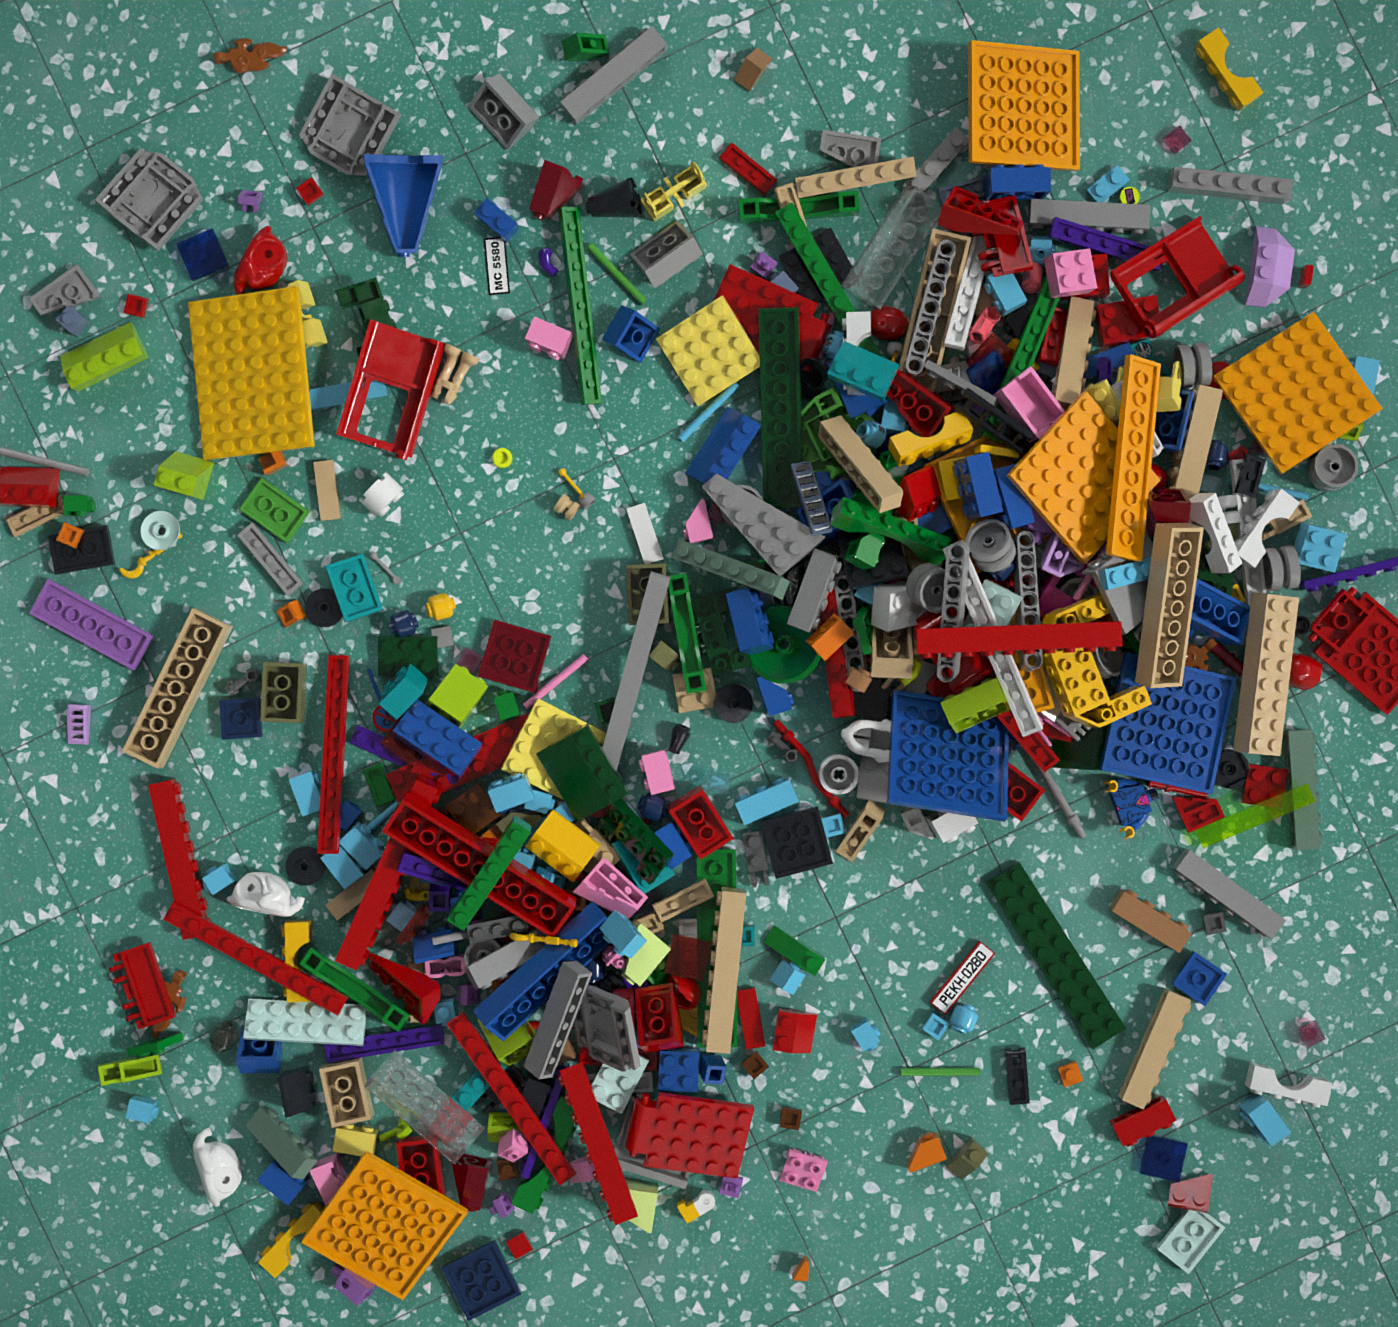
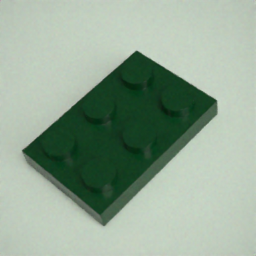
[378,636,438,676]

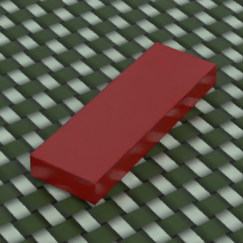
[719,142,777,196]
[1037,307,1067,367]
[737,987,766,1050]

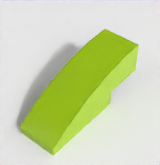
[97,1054,162,1086]

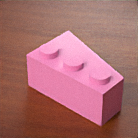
[573,857,648,919]
[310,1153,347,1205]

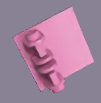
[601,945,626,969]
[779,1148,828,1192]

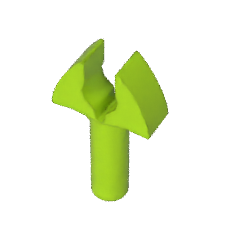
[379,1118,413,1142]

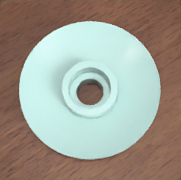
[141,511,180,550]

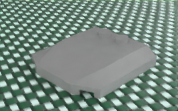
[299,74,402,176]
[95,149,203,251]
[573,984,641,1072]

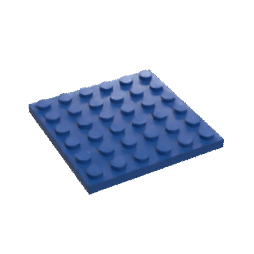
[1099,652,1237,794]
[887,690,1009,822]

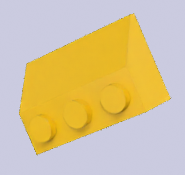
[525,809,601,882]

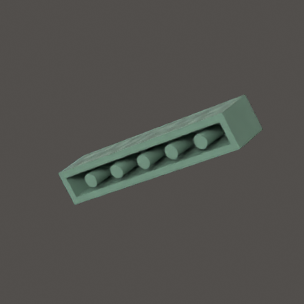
[672,539,790,600]
[1283,729,1323,850]

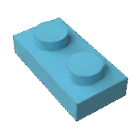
[1086,165,1130,202]

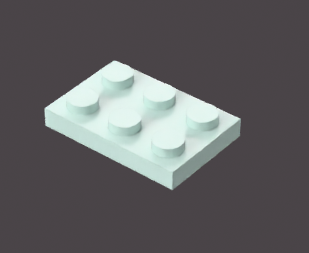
[963,579,1023,627]
[591,1055,649,1114]
[1156,1209,1225,1274]

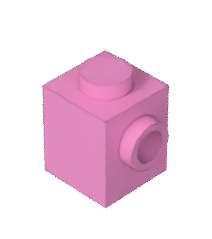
[498,1129,529,1162]

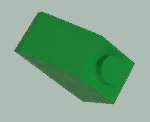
[561,33,610,61]

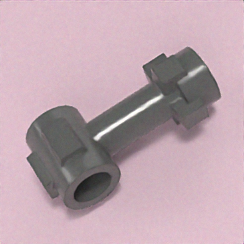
[224,668,261,696]
[766,731,798,762]

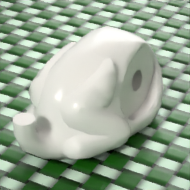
[841,719,891,763]
[227,872,305,917]
[192,1127,242,1207]

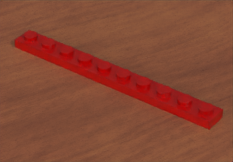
[916,611,1060,773]
[317,655,350,854]
[163,901,348,1016]
[447,1011,576,1185]

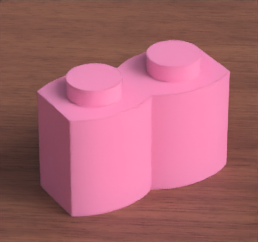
[425,953,465,978]

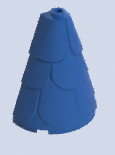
[363,154,443,257]

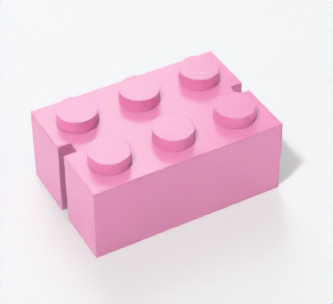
[993,366,1065,443]

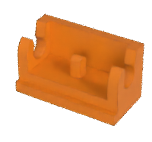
[805,613,854,661]

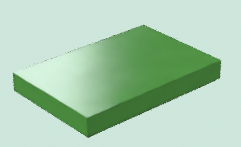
[239,477,311,544]

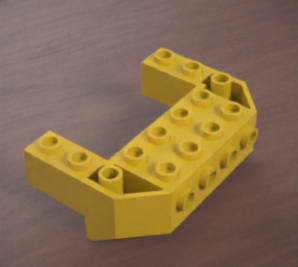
[1042,592,1152,728]

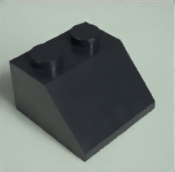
[277,1066,318,1118]

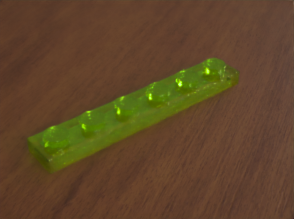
[1195,783,1316,848]

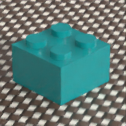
[379,663,428,719]

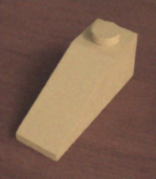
[835,800,886,862]

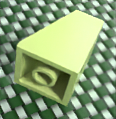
[620,919,671,986]
[607,1179,658,1233]

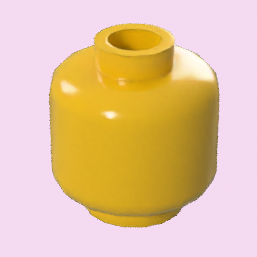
[425,593,456,621]

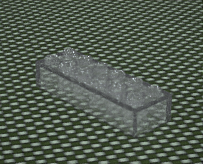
[841,186,942,309]
[364,1050,485,1165]

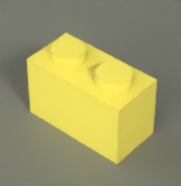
[332,1123,378,1156]

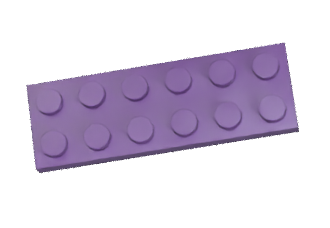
[29,579,154,670]

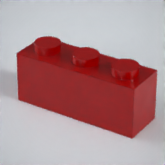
[1109,1095,1177,1147]

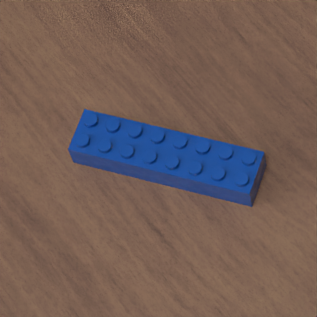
[473,901,610,1042]

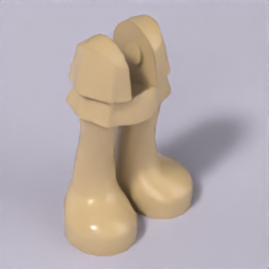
[432,343,480,405]

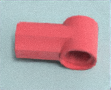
[969,306,1001,344]

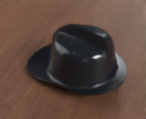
[800,357,829,399]

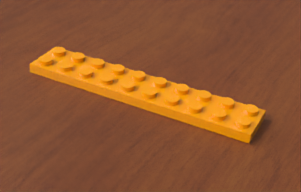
[1106,354,1161,562]

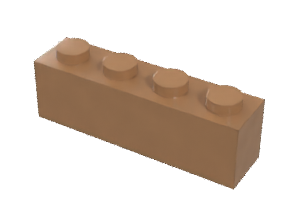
[1108,889,1192,953]

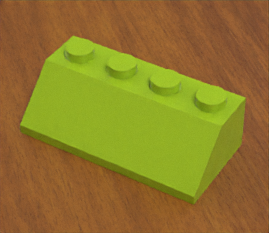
[60,322,149,392]

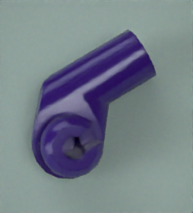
[538,247,558,278]

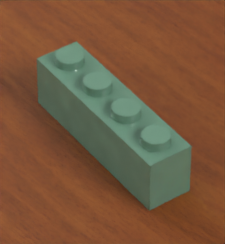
[246,1107,318,1180]

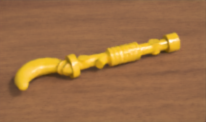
[119,532,183,579]
[509,932,577,948]

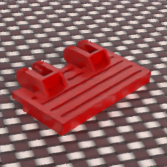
[972,195,1034,277]
[109,942,176,1030]

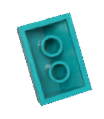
[827,341,900,402]

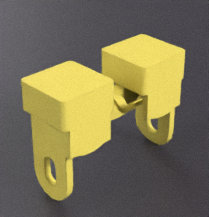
[641,161,707,222]
[285,280,328,349]
[1115,361,1182,412]

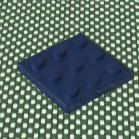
[441,1240,522,1321]

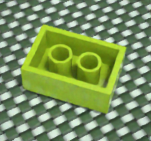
[940,678,1011,733]

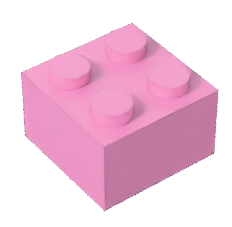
[1044,249,1097,298]
[525,316,573,361]
[639,749,675,795]

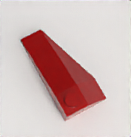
[937,186,1024,235]
[887,369,956,437]
[369,953,440,1025]

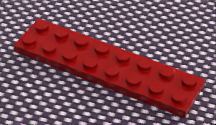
[386,712,530,804]

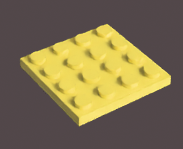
[656,296,760,406]
[501,698,606,800]

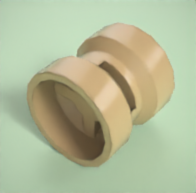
[553,494,581,521]

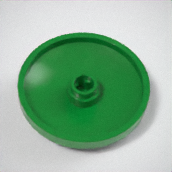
[749,605,821,684]

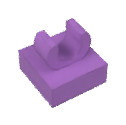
[238,190,263,213]
[750,251,778,280]
[456,983,479,1006]
[719,1176,743,1198]
[488,1191,515,1218]

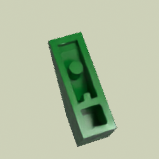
[764,925,826,976]

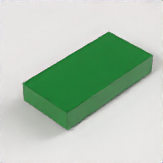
[362,763,396,807]

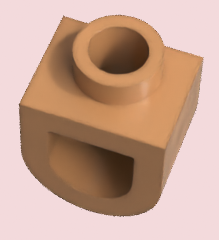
[845,667,872,693]

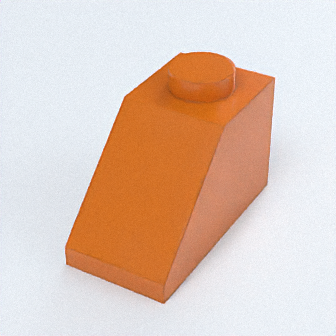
[906,1132,947,1173]

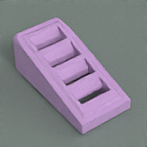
[67,704,91,745]

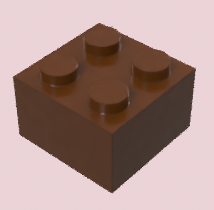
[445,782,503,834]

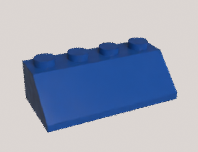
[685,406,761,485]
[1190,579,1250,645]

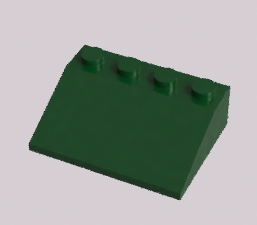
[1051,691,1115,771]
[536,723,628,821]

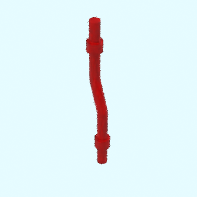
[773,719,850,819]

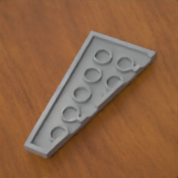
[702,474,825,576]

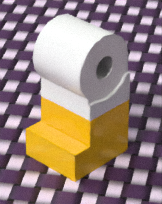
[677,1190,715,1224]

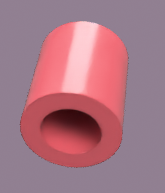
[1021,262,1043,294]

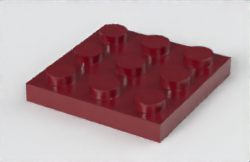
[478,619,552,693]

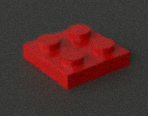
[1241,764,1288,808]

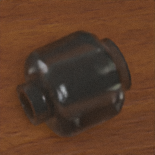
[209,1021,238,1052]

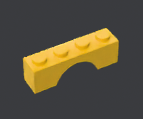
[1194,27,1263,111]
[888,411,973,467]
[281,920,312,1002]
[258,1200,325,1278]

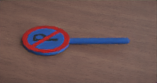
[367,669,402,732]

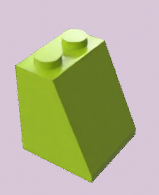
[153,451,214,500]
[426,664,488,729]
[477,1019,536,1067]

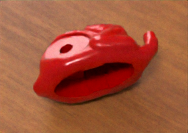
[233,226,288,295]

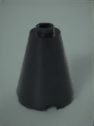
[585,177,642,218]

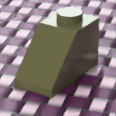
[649,641,681,671]
[496,811,543,833]
[946,1136,989,1180]

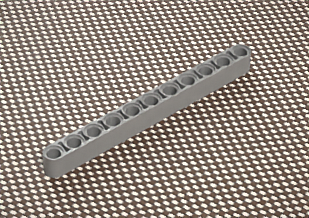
[602,571,671,771]

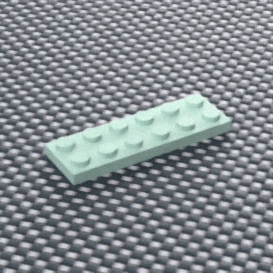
[243,999,367,1046]

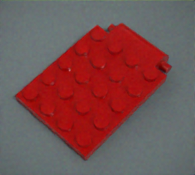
[714,264,832,372]
[1307,587,1398,715]
[625,1092,754,1178]

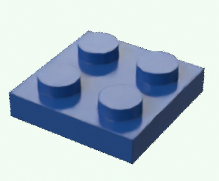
[1171,951,1227,1006]

